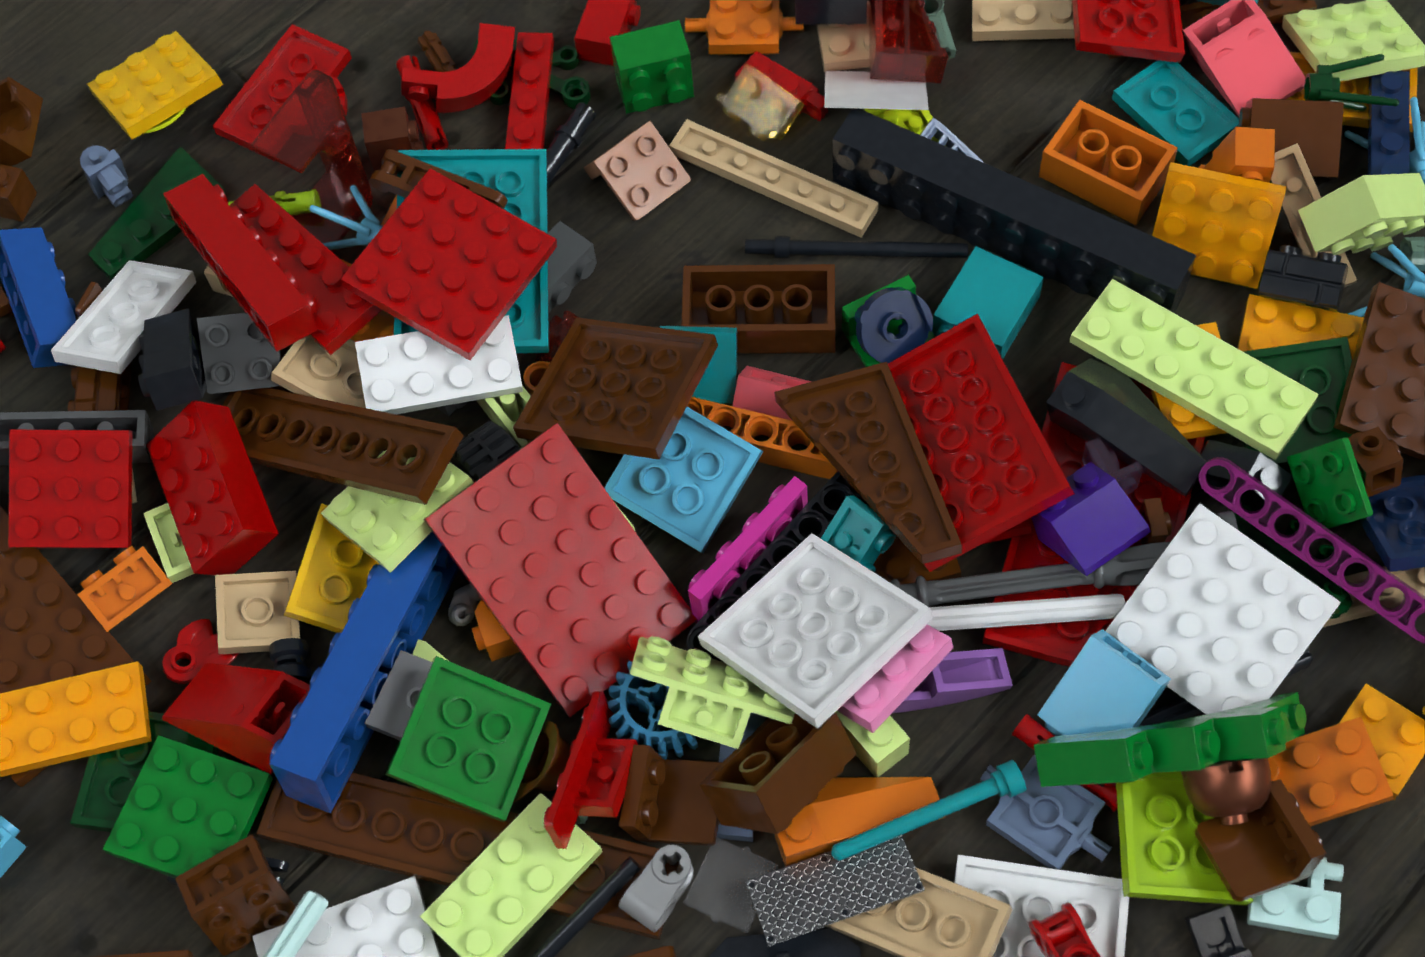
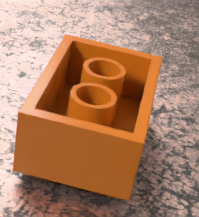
[1039,100,1178,225]

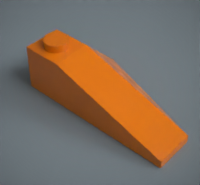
[774,777,946,867]

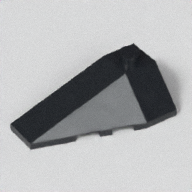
[1046,357,1207,497]

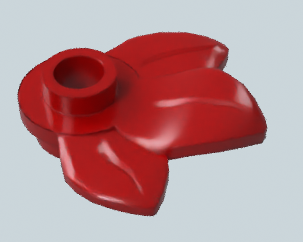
[163,619,240,684]

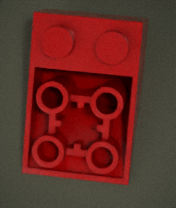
[162,663,310,775]

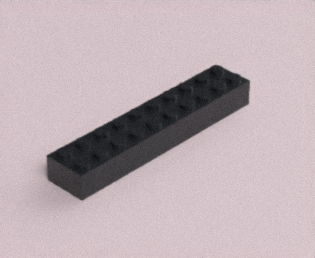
[833,108,1196,313]

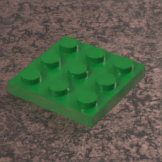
[386,656,551,822]
[103,735,273,878]

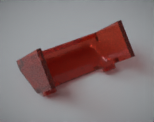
[251,70,373,251]

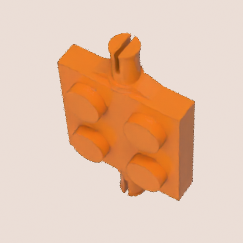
[685,0,804,55]

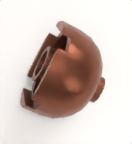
[1181,758,1271,825]

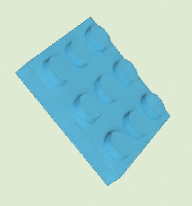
[604,407,763,553]

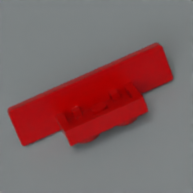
[544,691,638,849]

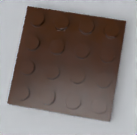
[1333,282,1425,461]
[513,318,718,460]

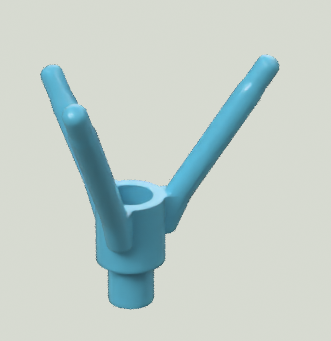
[1344,97,1425,185]
[309,185,383,250]
[1348,244,1425,317]

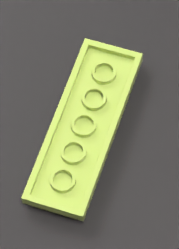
[1070,279,1319,460]

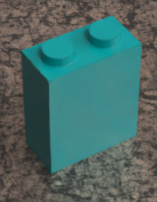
[932,246,1044,359]

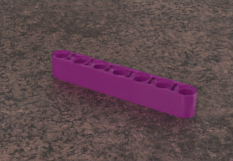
[1199,457,1425,643]

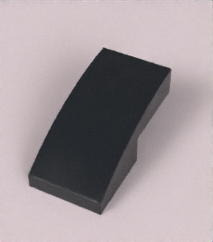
[1185,904,1252,957]

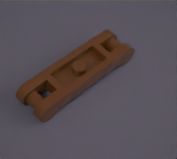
[369,149,508,209]

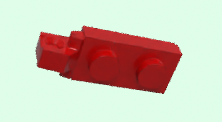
[735,51,828,122]

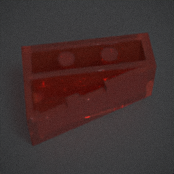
[869,0,948,83]

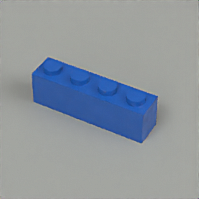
[0,227,77,368]

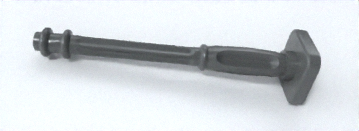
[891,511,1238,607]

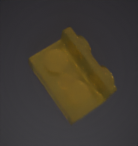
[715,64,805,141]

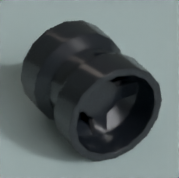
[269,638,312,685]

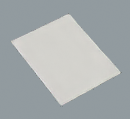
[824,71,929,110]

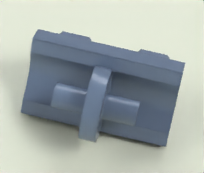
[80,146,133,207]

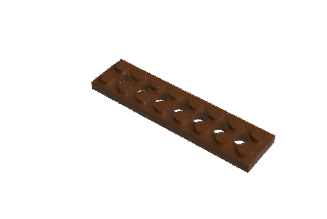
[222,388,464,505]

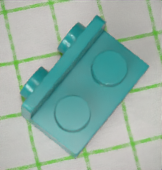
[821,495,896,572]

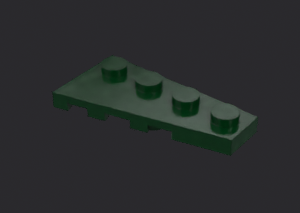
[88,147,227,281]

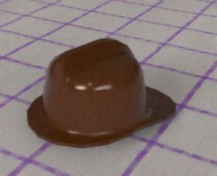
[513,721,571,803]

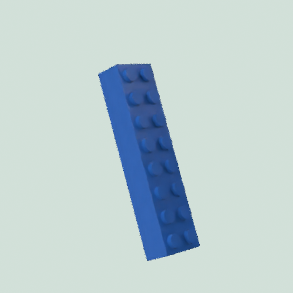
[270,532,459,813]

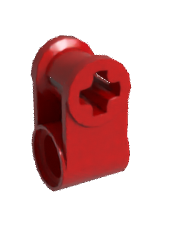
[1028,902,1100,957]

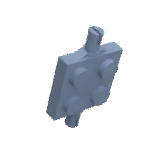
[980,755,1112,870]

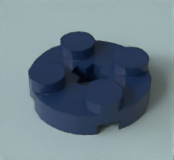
[855,287,933,363]

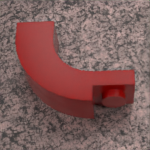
[401,23,515,113]

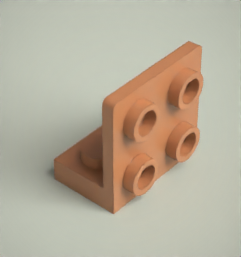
[584,121,691,221]

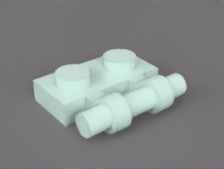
[1247,857,1344,940]

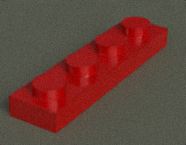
[505,32,554,149]

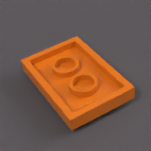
[1268,717,1394,826]

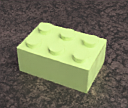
[1298,173,1425,255]

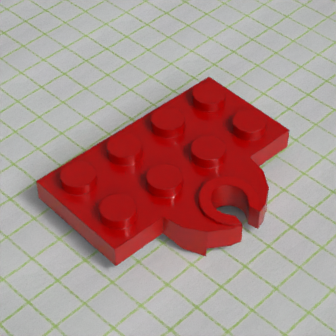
[213,24,352,161]

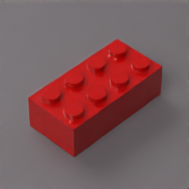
[146,400,279,576]

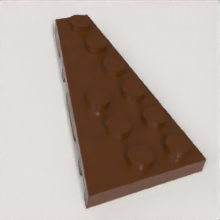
[774,362,962,564]

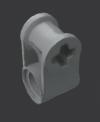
[619,845,693,933]

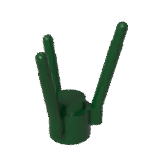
[1304,54,1399,112]

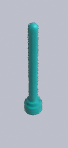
[831,760,1027,860]

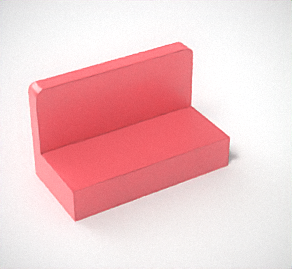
[732,366,811,421]

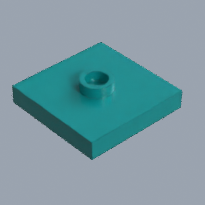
[660,326,737,404]

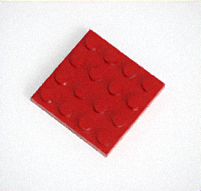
[341,168,557,361]

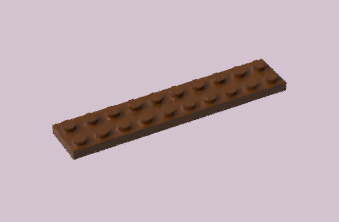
[256,773,680,940]

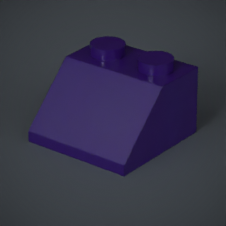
[1031,462,1151,576]

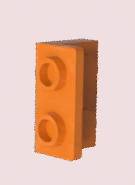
[77,546,172,632]

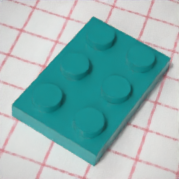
[1112,60,1239,166]

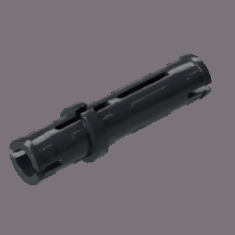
[547,102,596,187]

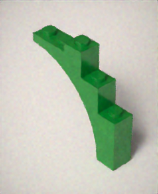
[1034,692,1306,787]

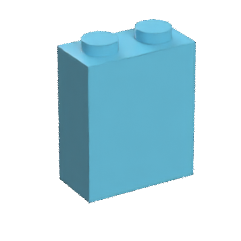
[1037,629,1171,736]

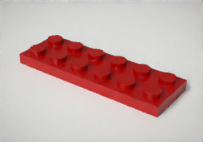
[229,184,382,356]

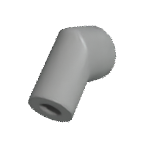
[448,583,481,626]

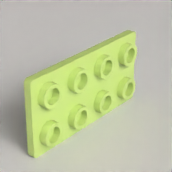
[630,637,795,749]

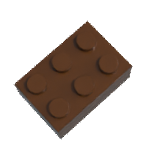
[699,713,857,834]

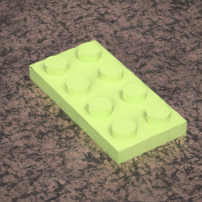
[420,793,603,957]

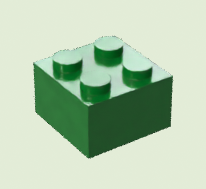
[610,20,694,114]

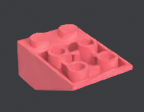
[1183,0,1306,117]

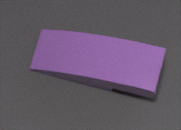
[893,648,1013,713]

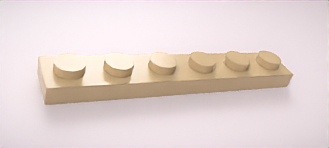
[669,119,879,238]

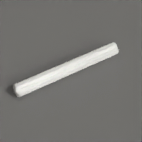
[928,594,1126,631]

